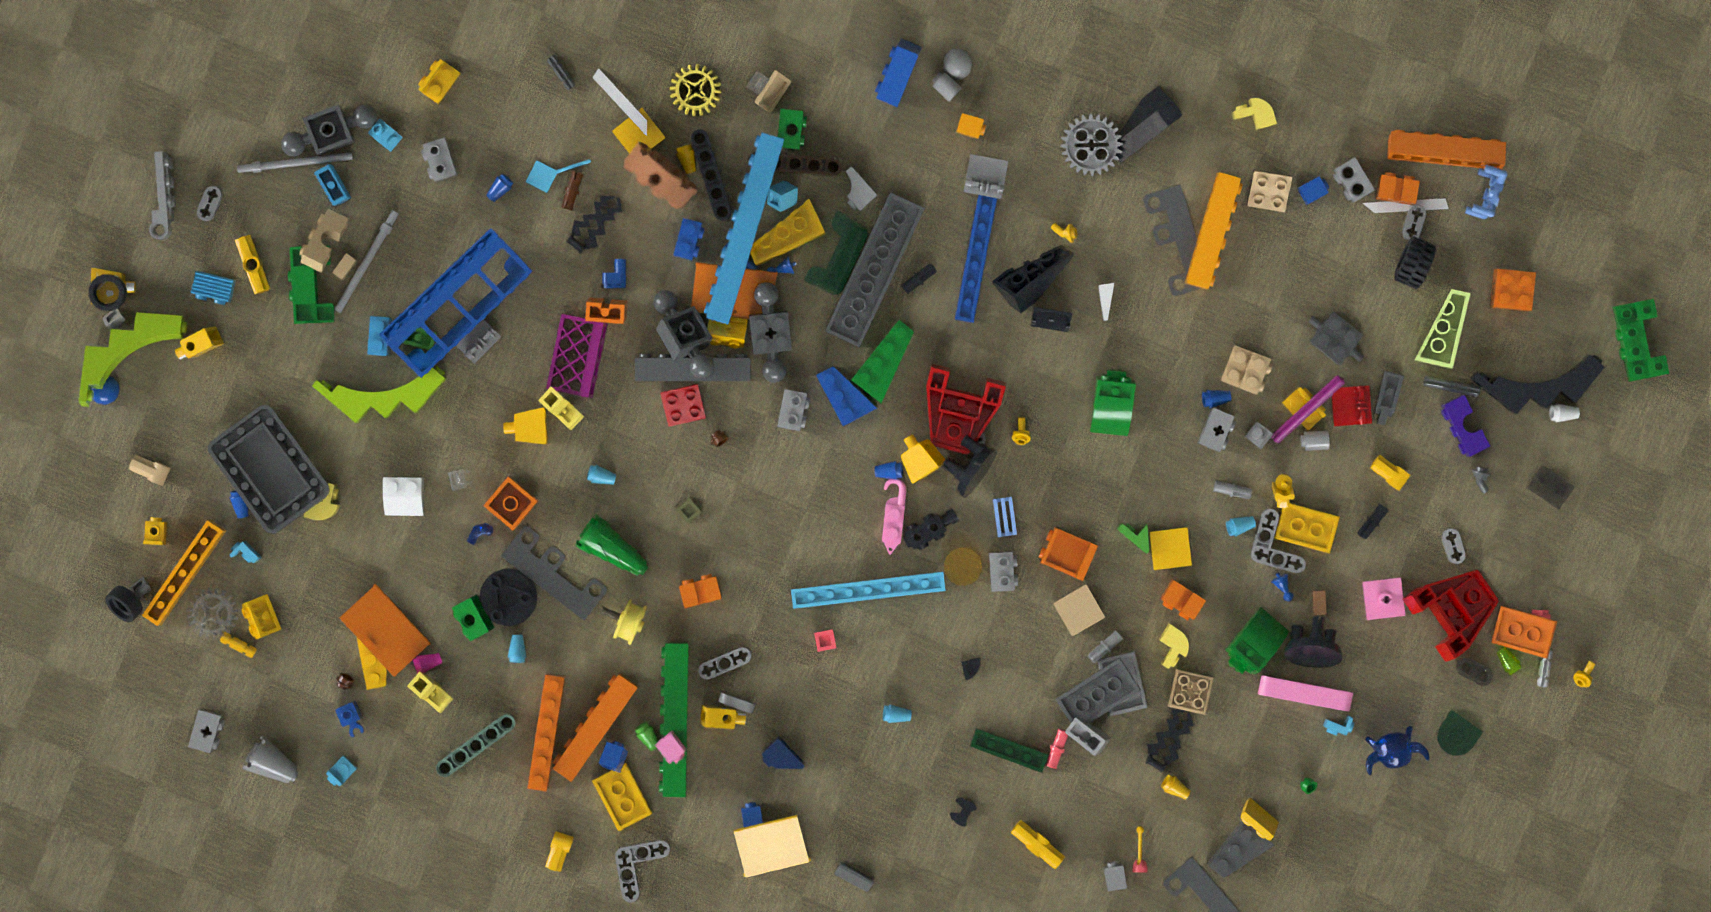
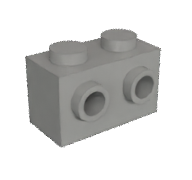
[421,137,458,182]
[777,389,810,431]
[989,551,1018,592]

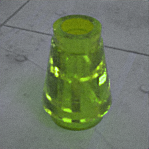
[1496,647,1523,676]

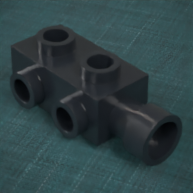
[903,508,959,551]

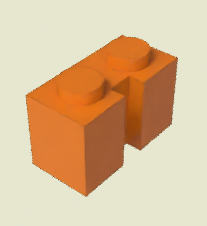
[1375,172,1420,206]
[585,297,628,324]
[679,573,722,609]
[1160,579,1206,621]

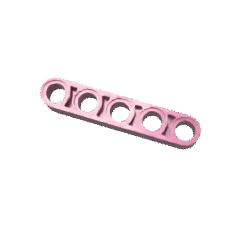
[1258,675,1353,712]

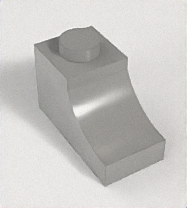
[846,167,877,211]
[1065,717,1111,756]

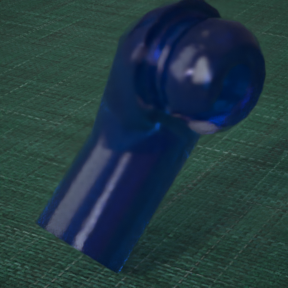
[466,523,493,545]

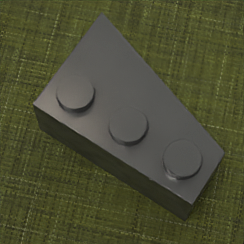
[1207,820,1275,878]

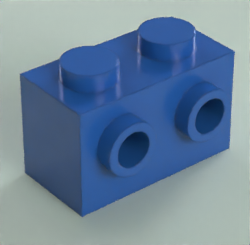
[673,218,705,261]

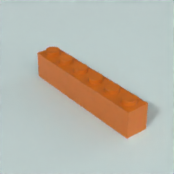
[1387,130,1506,169]
[527,673,566,792]
[552,674,639,782]

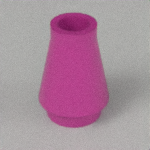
[412,653,442,674]

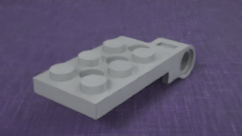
[149,152,176,240]

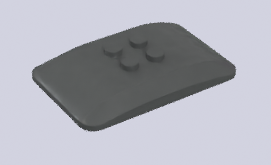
[208,405,330,534]

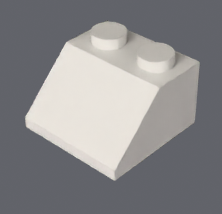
[383,477,424,516]

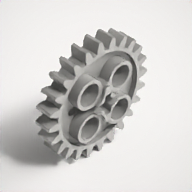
[1060,114,1123,176]

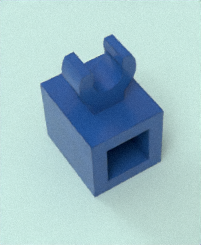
[335,701,364,738]

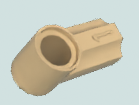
[129,454,171,486]

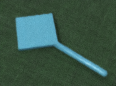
[526,159,591,193]

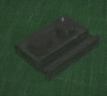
[1526,465,1575,510]

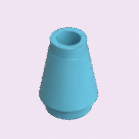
[587,465,616,485]
[1226,516,1256,537]
[508,635,527,663]
[883,704,912,723]

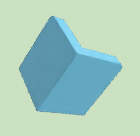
[767,181,798,212]

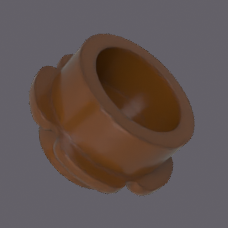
[711,430,729,447]
[336,673,354,690]

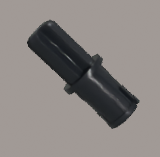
[901,263,937,294]
[1357,503,1389,540]

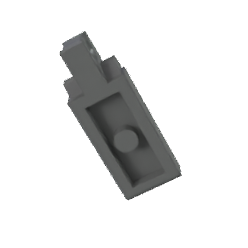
[1375,371,1404,425]

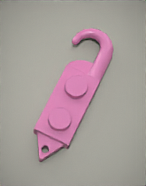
[882,478,907,555]

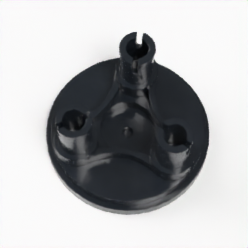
[941,435,997,498]
[480,568,537,626]
[1284,616,1343,668]

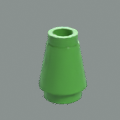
[635,722,658,751]

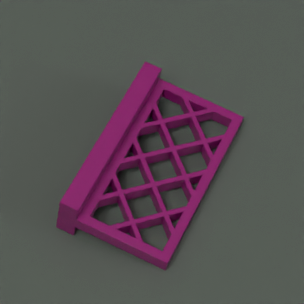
[546,314,608,398]

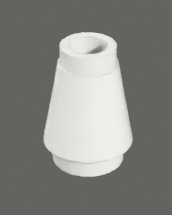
[1549,403,1580,422]

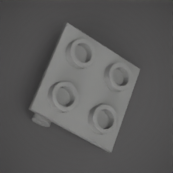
[964,154,1008,199]
[456,319,501,364]

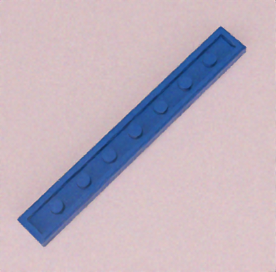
[955,195,997,323]

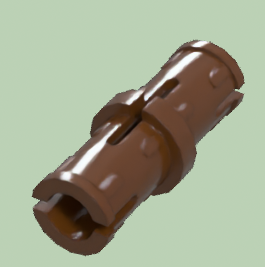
[561,171,584,211]

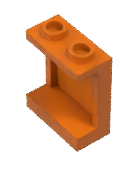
[1038,527,1098,581]

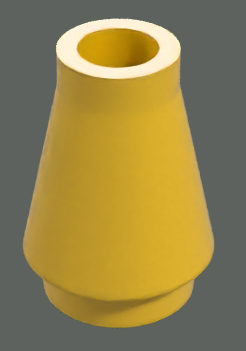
[676,144,697,174]
[1161,775,1191,800]

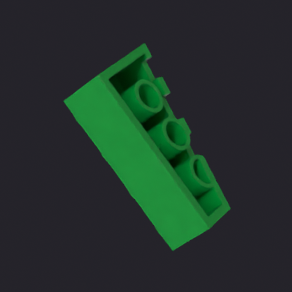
[851,320,914,403]

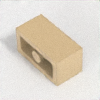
[332,253,357,280]

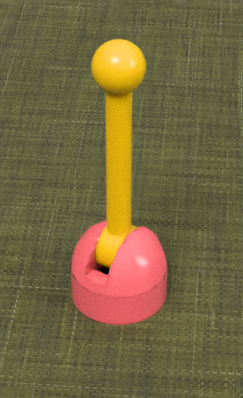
[1132,826,1148,873]

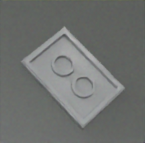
[1097,651,1148,716]

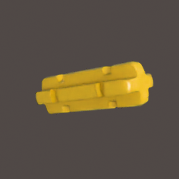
[220,632,257,658]

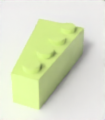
[1414,289,1470,369]

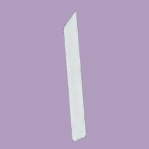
[593,68,647,136]
[1363,198,1449,213]

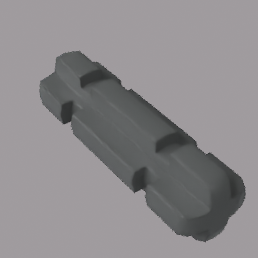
[547,55,575,90]

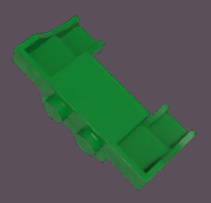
[288,245,335,324]
[1613,298,1670,382]

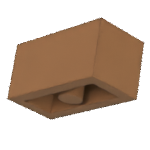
[1312,590,1327,615]

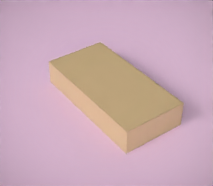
[754,70,792,113]

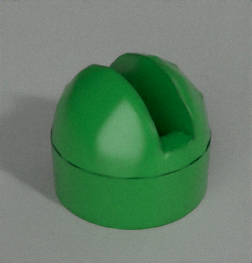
[1300,777,1317,794]

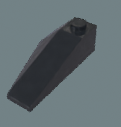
[1116,86,1183,163]
[992,245,1074,313]

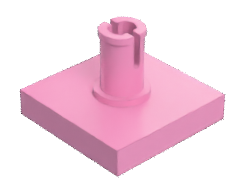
[1362,577,1405,620]

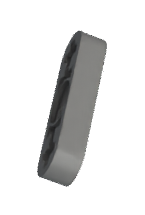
[698,647,751,679]

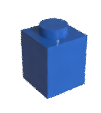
[1297,176,1329,205]
[599,741,628,773]
[741,802,763,827]

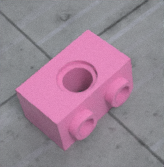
[656,730,686,764]

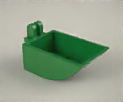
[1090,369,1136,436]
[1225,606,1289,674]

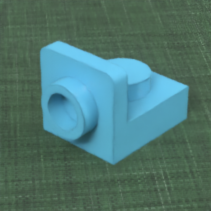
[230,541,261,563]
[326,755,357,786]

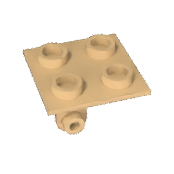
[1247,170,1292,212]

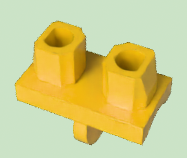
[1272,474,1295,508]

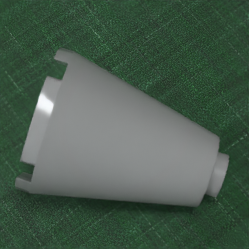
[242,735,298,783]

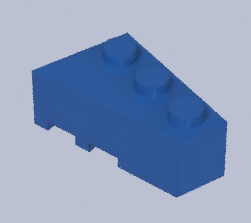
[875,38,922,107]
[816,367,877,426]

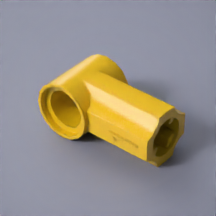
[1370,455,1411,491]
[545,831,574,872]

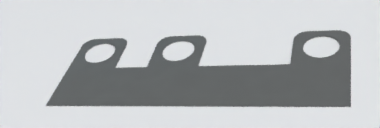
[1143,185,1201,296]
[501,526,607,620]
[1163,857,1239,912]

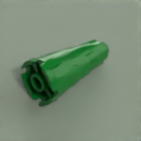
[575,514,649,576]

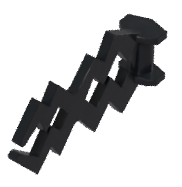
[566,196,622,255]
[1145,709,1194,773]

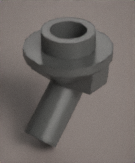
[1472,466,1491,493]

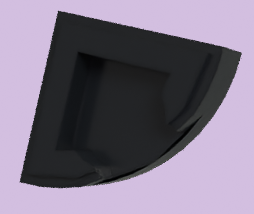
[961,657,980,680]

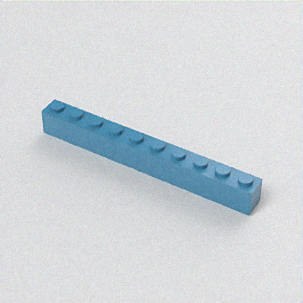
[704,133,784,324]

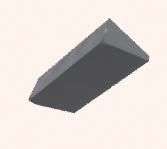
[834,862,874,892]

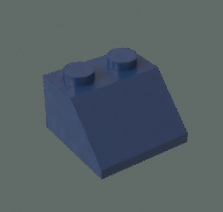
[762,736,805,769]

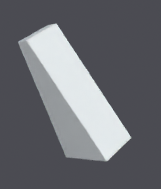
[1098,283,1114,321]

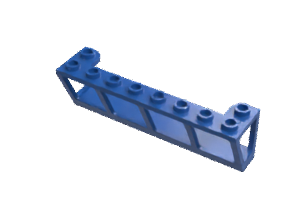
[379,228,533,378]

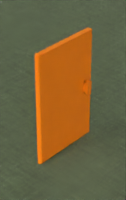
[691,262,778,319]
[339,584,431,677]

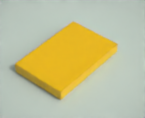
[1274,503,1340,553]
[592,763,653,831]

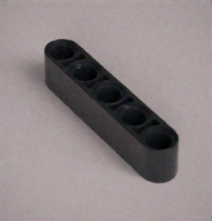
[691,129,731,221]

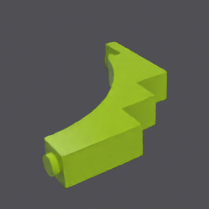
[78,312,187,407]
[312,366,447,423]

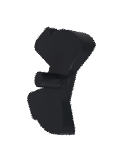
[950,797,977,827]

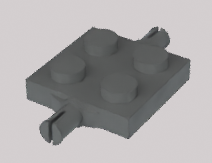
[1308,312,1364,366]

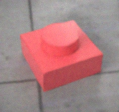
[814,629,837,652]

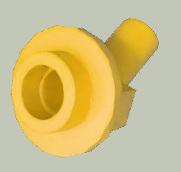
[1051,223,1077,243]
[1012,417,1031,445]
[1573,660,1596,687]

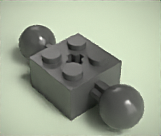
[281,104,378,156]
[749,282,792,383]
[653,290,714,379]

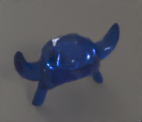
[1365,726,1430,775]

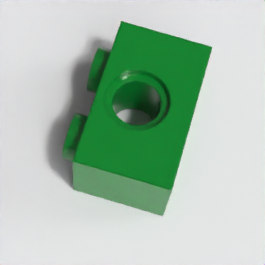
[778,109,807,151]
[452,594,495,641]

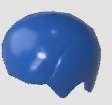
[92,376,120,405]

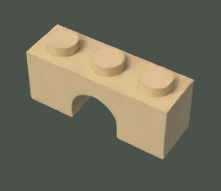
[300,209,349,273]

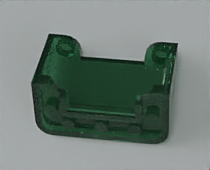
[804,210,868,295]

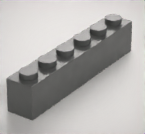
[635,354,751,381]

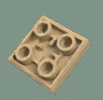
[1053,584,1105,636]
[1167,669,1214,715]

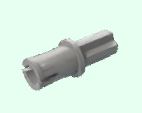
[1213,480,1252,499]
[1088,630,1123,663]

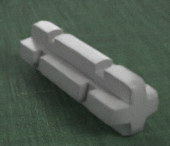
[1537,650,1553,687]

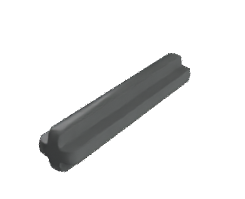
[1423,376,1480,397]

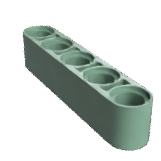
[436,713,517,777]

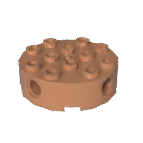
[623,141,698,210]

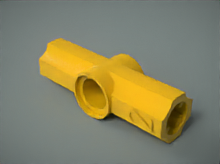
[235,235,271,295]
[1011,820,1065,869]

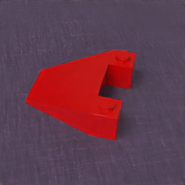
[926,363,1006,455]
[1402,569,1499,662]

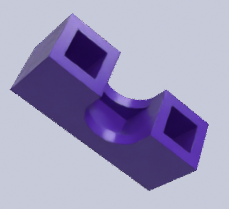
[1441,395,1490,457]

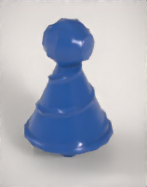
[766,256,797,274]
[1271,572,1294,602]

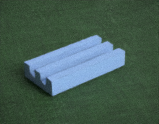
[993,497,1017,537]

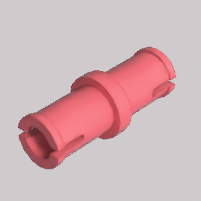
[1045,729,1068,769]

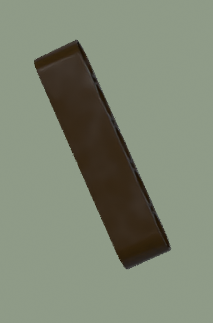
[748,152,842,177]

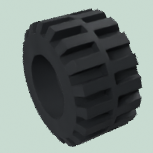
[1394,236,1436,289]

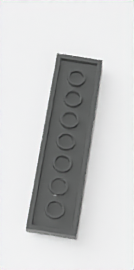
[825,192,925,348]

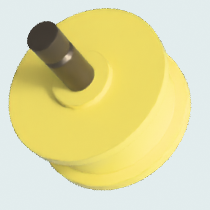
[600,599,647,645]

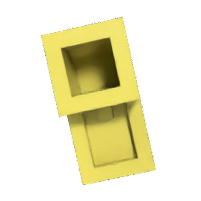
[1232,98,1277,130]
[538,387,584,430]
[304,483,340,520]
[1159,624,1189,669]
[407,671,453,713]

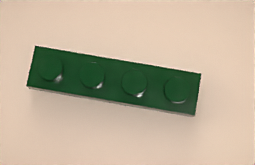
[970,728,1048,773]

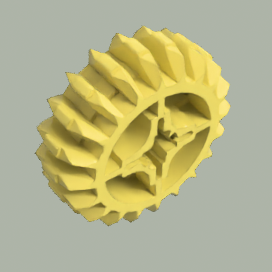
[670,64,722,116]

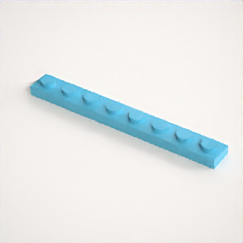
[791,572,946,609]

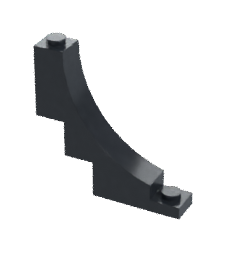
[1469,355,1605,415]

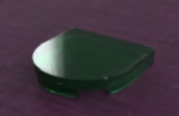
[1437,710,1483,756]

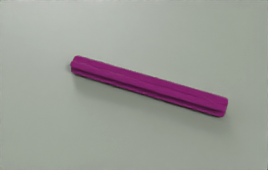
[1271,375,1345,443]

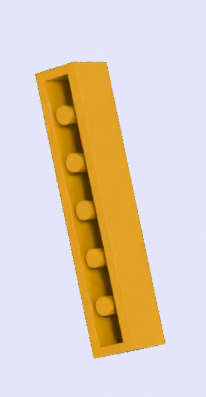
[1185,172,1243,290]
[142,520,227,626]

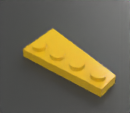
[750,199,826,266]
[356,637,387,690]

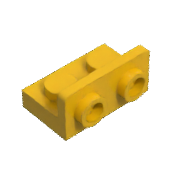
[418,58,461,105]
[707,317,748,349]
[1282,387,1326,431]
[242,594,282,640]

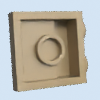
[1220,345,1273,395]

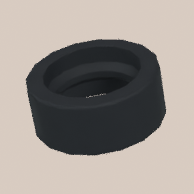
[88,274,127,311]
[105,586,143,622]

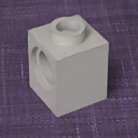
[1103,861,1127,891]

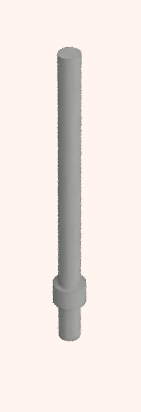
[237,152,353,173]
[334,210,399,313]

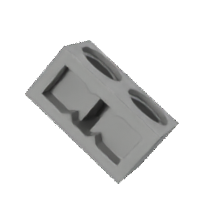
[1333,158,1374,203]

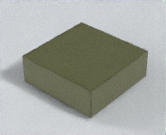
[675,497,703,524]

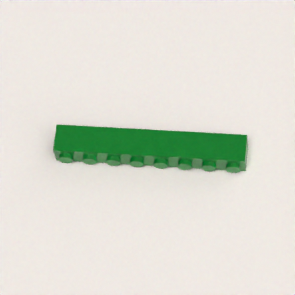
[659,642,689,798]

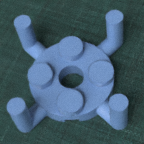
[1465,165,1508,219]

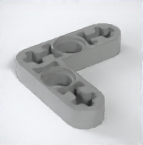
[1251,509,1306,573]
[615,840,670,902]

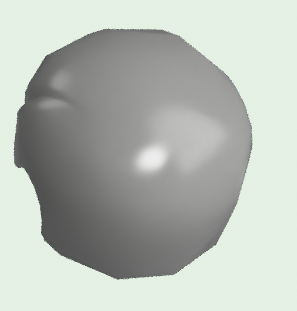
[943,49,972,80]

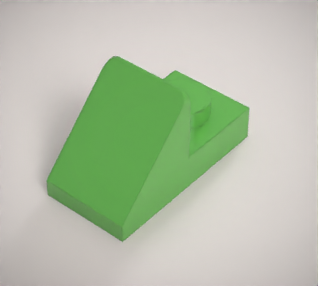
[403,327,437,350]
[1116,523,1149,554]

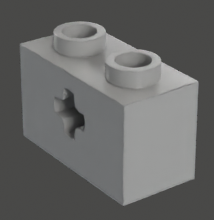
[1197,408,1236,452]
[188,709,225,753]

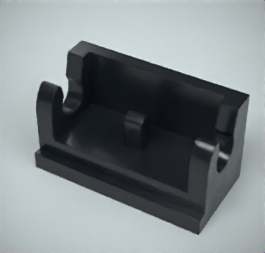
[1031,307,1073,333]

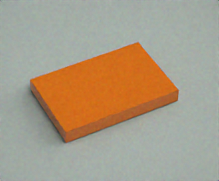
[1491,606,1558,658]

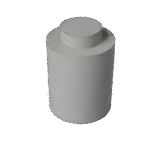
[932,72,962,102]
[1300,431,1329,451]

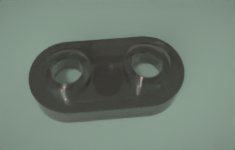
[1456,657,1493,686]

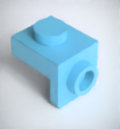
[368,119,403,152]
[1323,715,1355,736]

